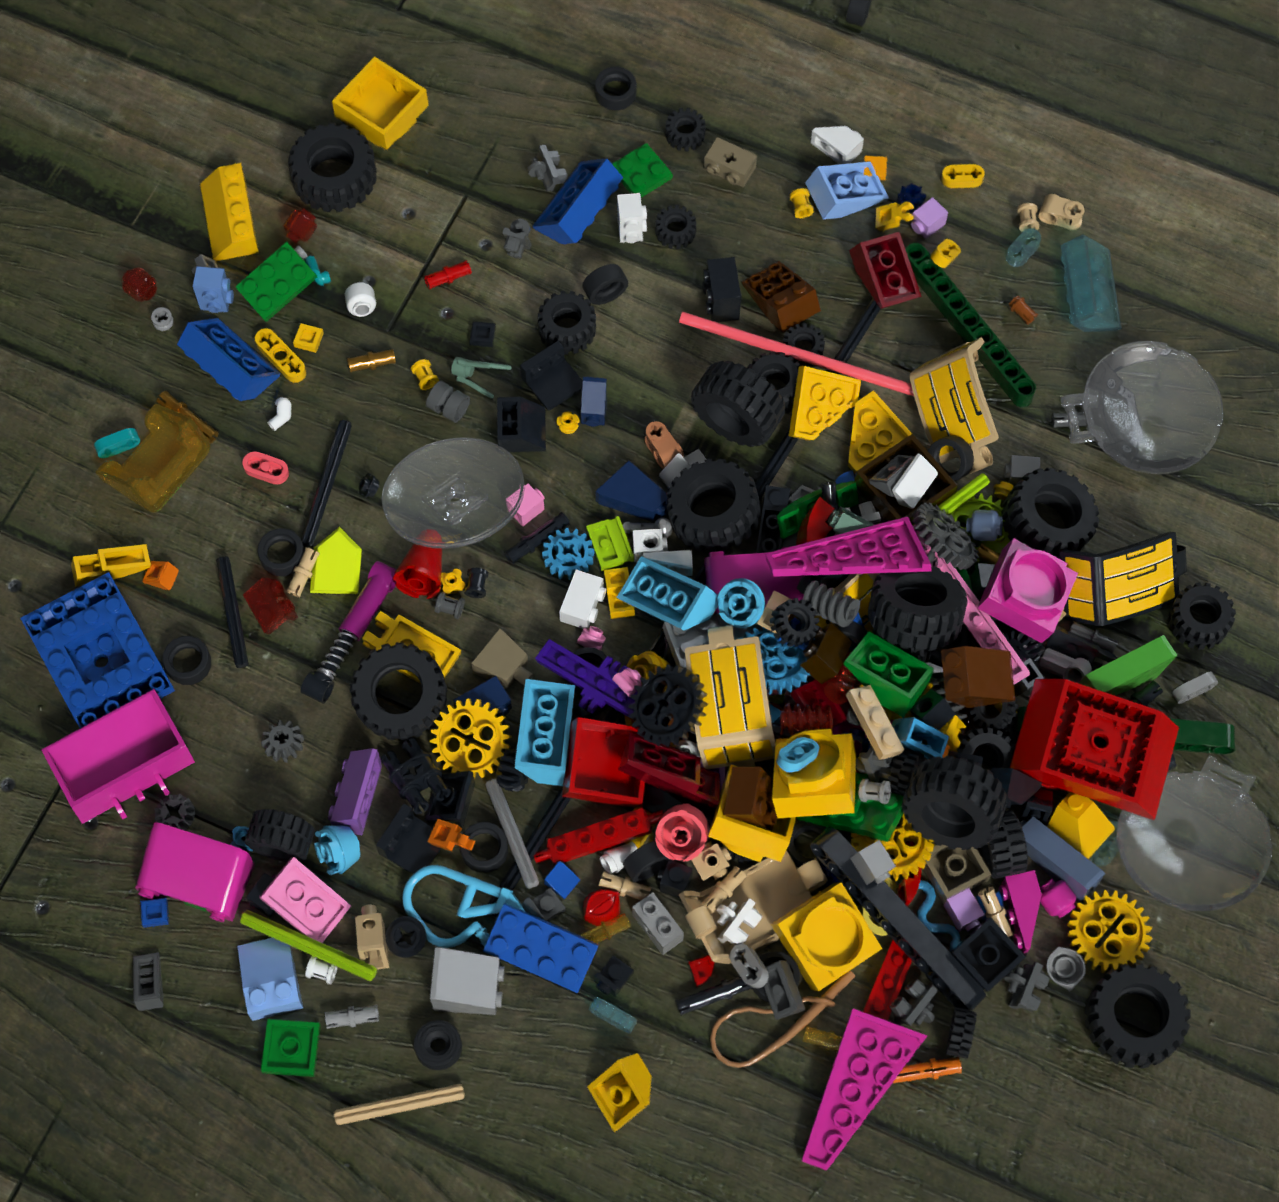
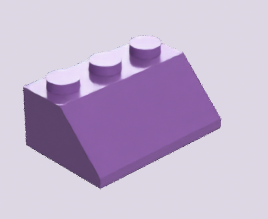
[328,748,382,836]

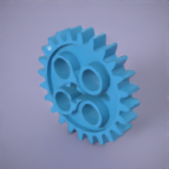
[738,627,810,695]

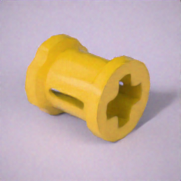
[789,188,814,219]
[411,359,439,390]

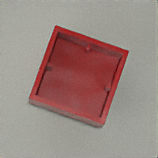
[562,717,645,808]

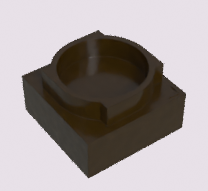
[854,434,958,525]

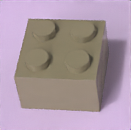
[923,845,991,905]

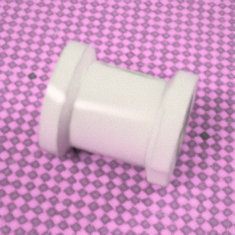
[306,956,338,984]

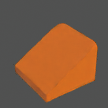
[142,561,179,590]

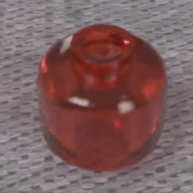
[283,208,317,243]
[122,267,157,302]

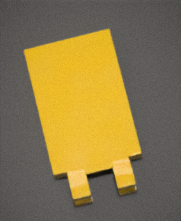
[362,611,461,684]

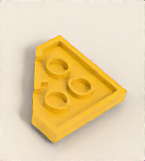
[789,366,861,441]
[848,390,912,474]

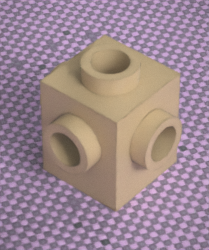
[692,841,732,881]

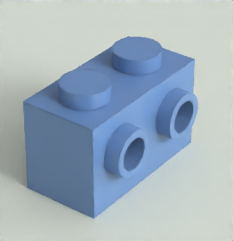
[193,266,234,313]

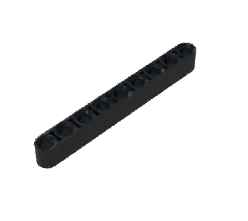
[810,826,986,1011]

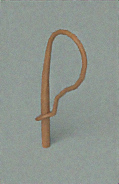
[710,970,856,1068]

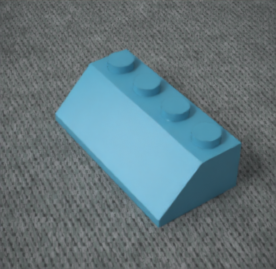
[616,556,718,631]
[514,679,575,786]

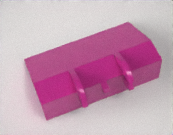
[41,689,195,824]

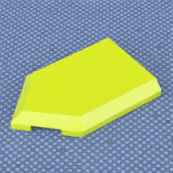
[310,527,362,594]

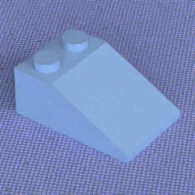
[805,162,889,220]
[238,938,303,1021]

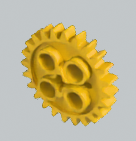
[430,699,512,779]
[851,814,934,881]
[1067,890,1152,973]

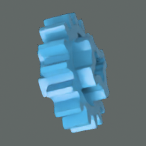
[542,528,595,580]

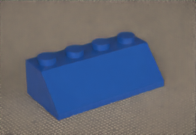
[532,158,623,244]
[177,318,281,401]

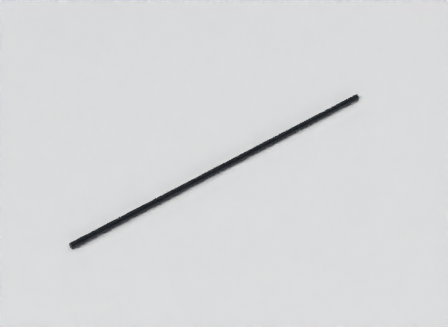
[488,298,880,917]

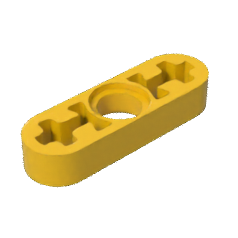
[255,329,306,383]

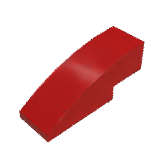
[796,497,835,545]

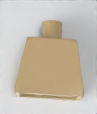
[355,905,389,970]

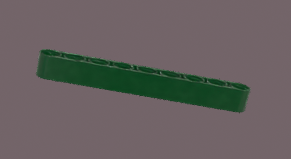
[906,243,1036,407]
[1016,706,1235,754]

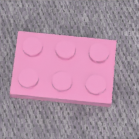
[259,857,351,943]

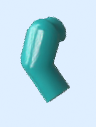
[305,256,331,286]

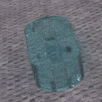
[1006,228,1041,267]
[1091,821,1127,867]
[588,997,637,1034]

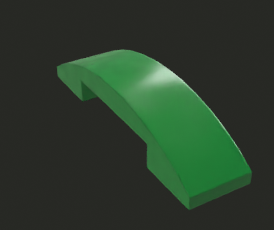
[777,481,859,539]

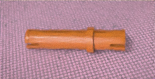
[892,1057,962,1084]

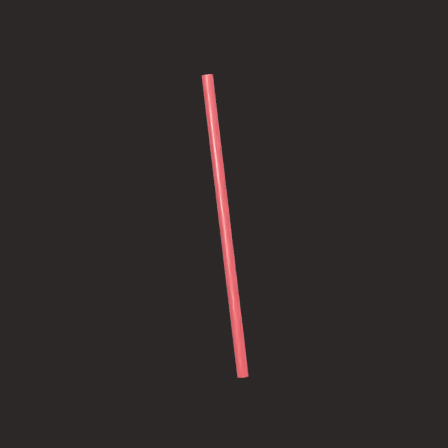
[679,311,914,397]

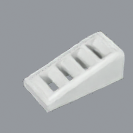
[643,550,693,576]

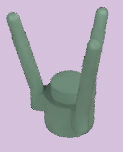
[451,357,512,399]

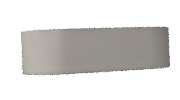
[1172,671,1218,704]
[730,944,769,988]

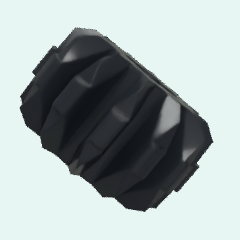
[1005,628,1046,663]
[496,749,529,792]

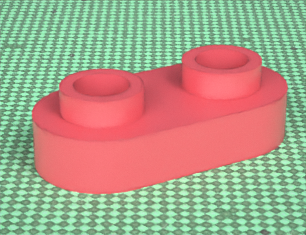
[242,452,289,484]

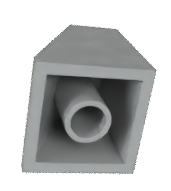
[430,947,505,1015]

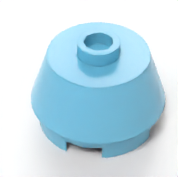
[717,578,765,628]
[314,826,360,875]

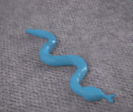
[895,874,960,951]

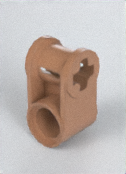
[645,421,684,469]

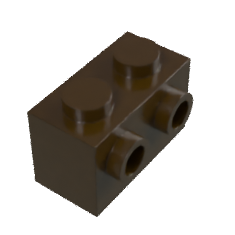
[800,623,852,685]

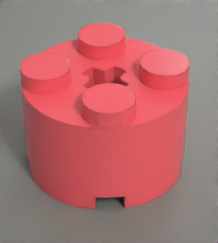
[656,803,710,861]

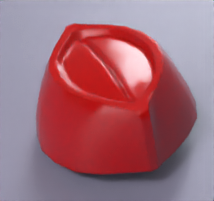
[583,889,621,927]

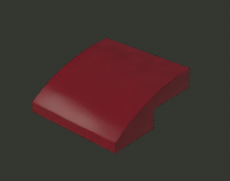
[790,673,852,730]

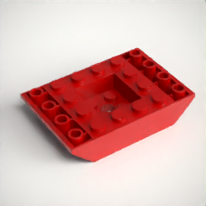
[1009,679,1179,820]

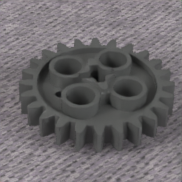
[912,503,979,570]

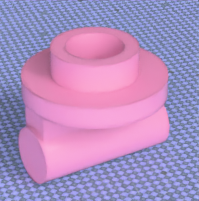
[577,626,606,651]
[612,668,642,697]

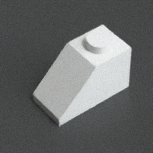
[811,126,864,164]

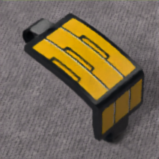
[1059,531,1187,626]

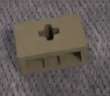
[704,137,757,187]

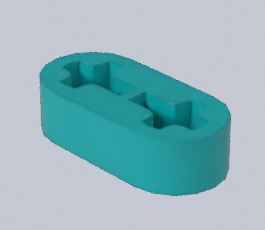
[94,428,140,458]

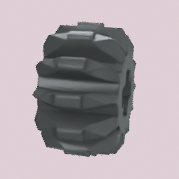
[261,720,304,763]

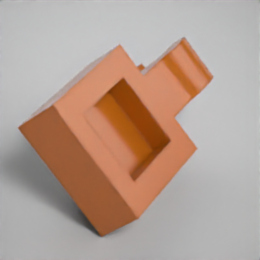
[427,819,476,851]

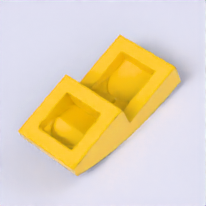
[604,567,635,619]

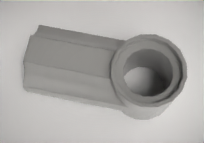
[1039,648,1092,683]

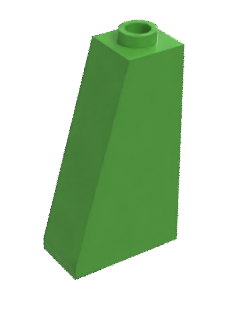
[1079,635,1178,696]

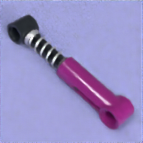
[300,561,396,704]

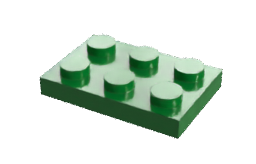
[235,242,318,322]

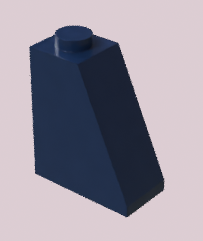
[596,461,668,522]

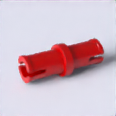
[424,260,472,290]

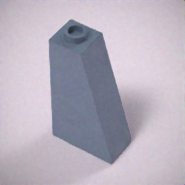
[1020,816,1105,903]

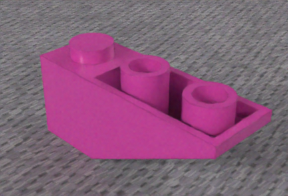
[999,870,1042,956]

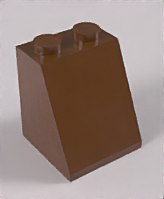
[941,646,1015,708]

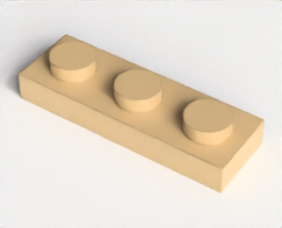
[846,685,904,760]

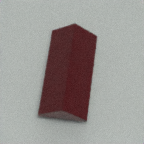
[618,733,720,811]

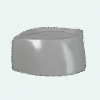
[1047,947,1086,991]

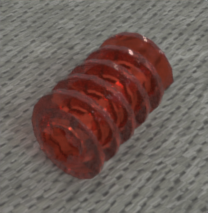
[824,650,862,704]
[780,703,833,736]

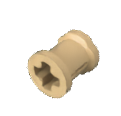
[1017,203,1039,233]

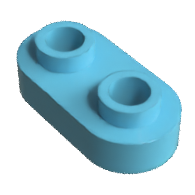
[777,737,819,772]

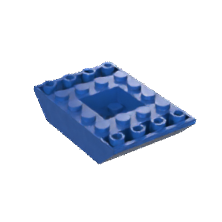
[20,572,175,728]

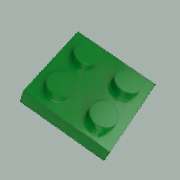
[612,143,673,198]
[261,1019,321,1077]

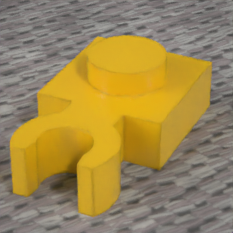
[876,202,914,231]

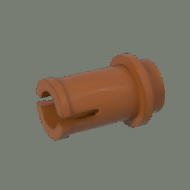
[1009,295,1038,325]

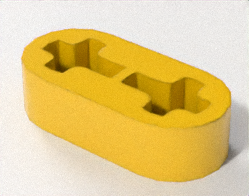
[941,164,985,188]
[930,239,961,268]

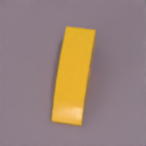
[71,544,151,587]

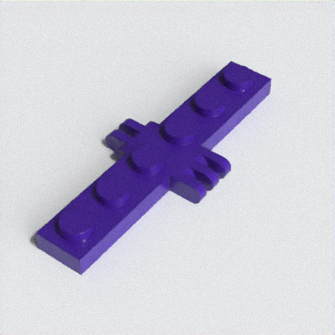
[535,639,658,725]

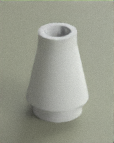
[600,841,638,874]

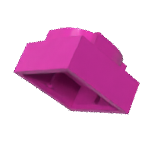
[977,538,1078,643]

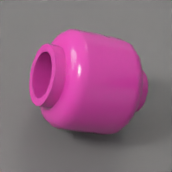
[1040,879,1077,918]

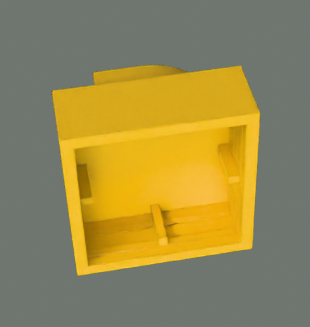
[332,56,429,150]
[772,729,856,818]
[708,765,796,862]
[771,882,882,991]

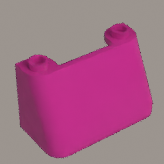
[704,546,804,614]
[135,822,255,922]

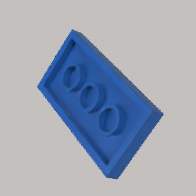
[483,903,599,993]

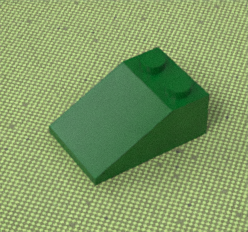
[844,632,934,718]

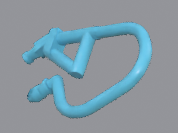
[402,865,525,948]

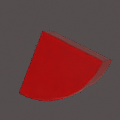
[688,955,714,988]

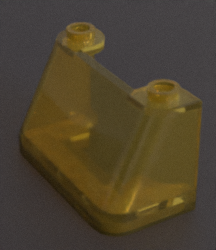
[95,403,210,513]

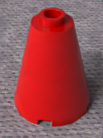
[393,531,443,599]

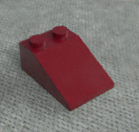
[849,232,922,309]

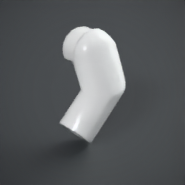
[267,397,292,431]

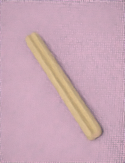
[334,1084,464,1125]

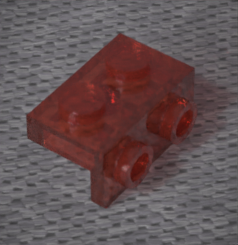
[243,577,298,634]

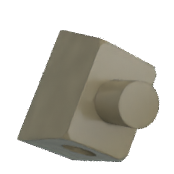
[471,629,534,689]

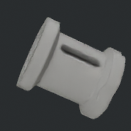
[859,779,891,804]

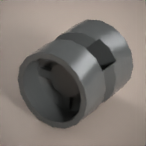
[426,381,470,423]

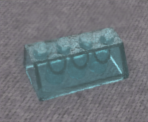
[1061,234,1121,332]

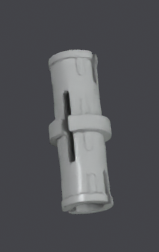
[325,1005,379,1029]

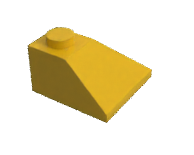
[1047,792,1115,859]
[587,1053,652,1132]

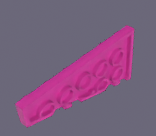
[766,517,931,577]
[801,1009,927,1170]

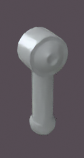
[623,518,672,538]

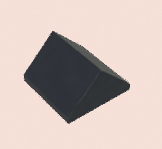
[424,771,475,830]

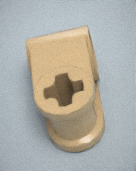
[1038,194,1085,230]

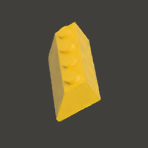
[200,163,259,261]

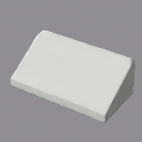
[892,454,938,509]

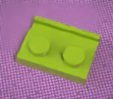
[586,516,634,571]

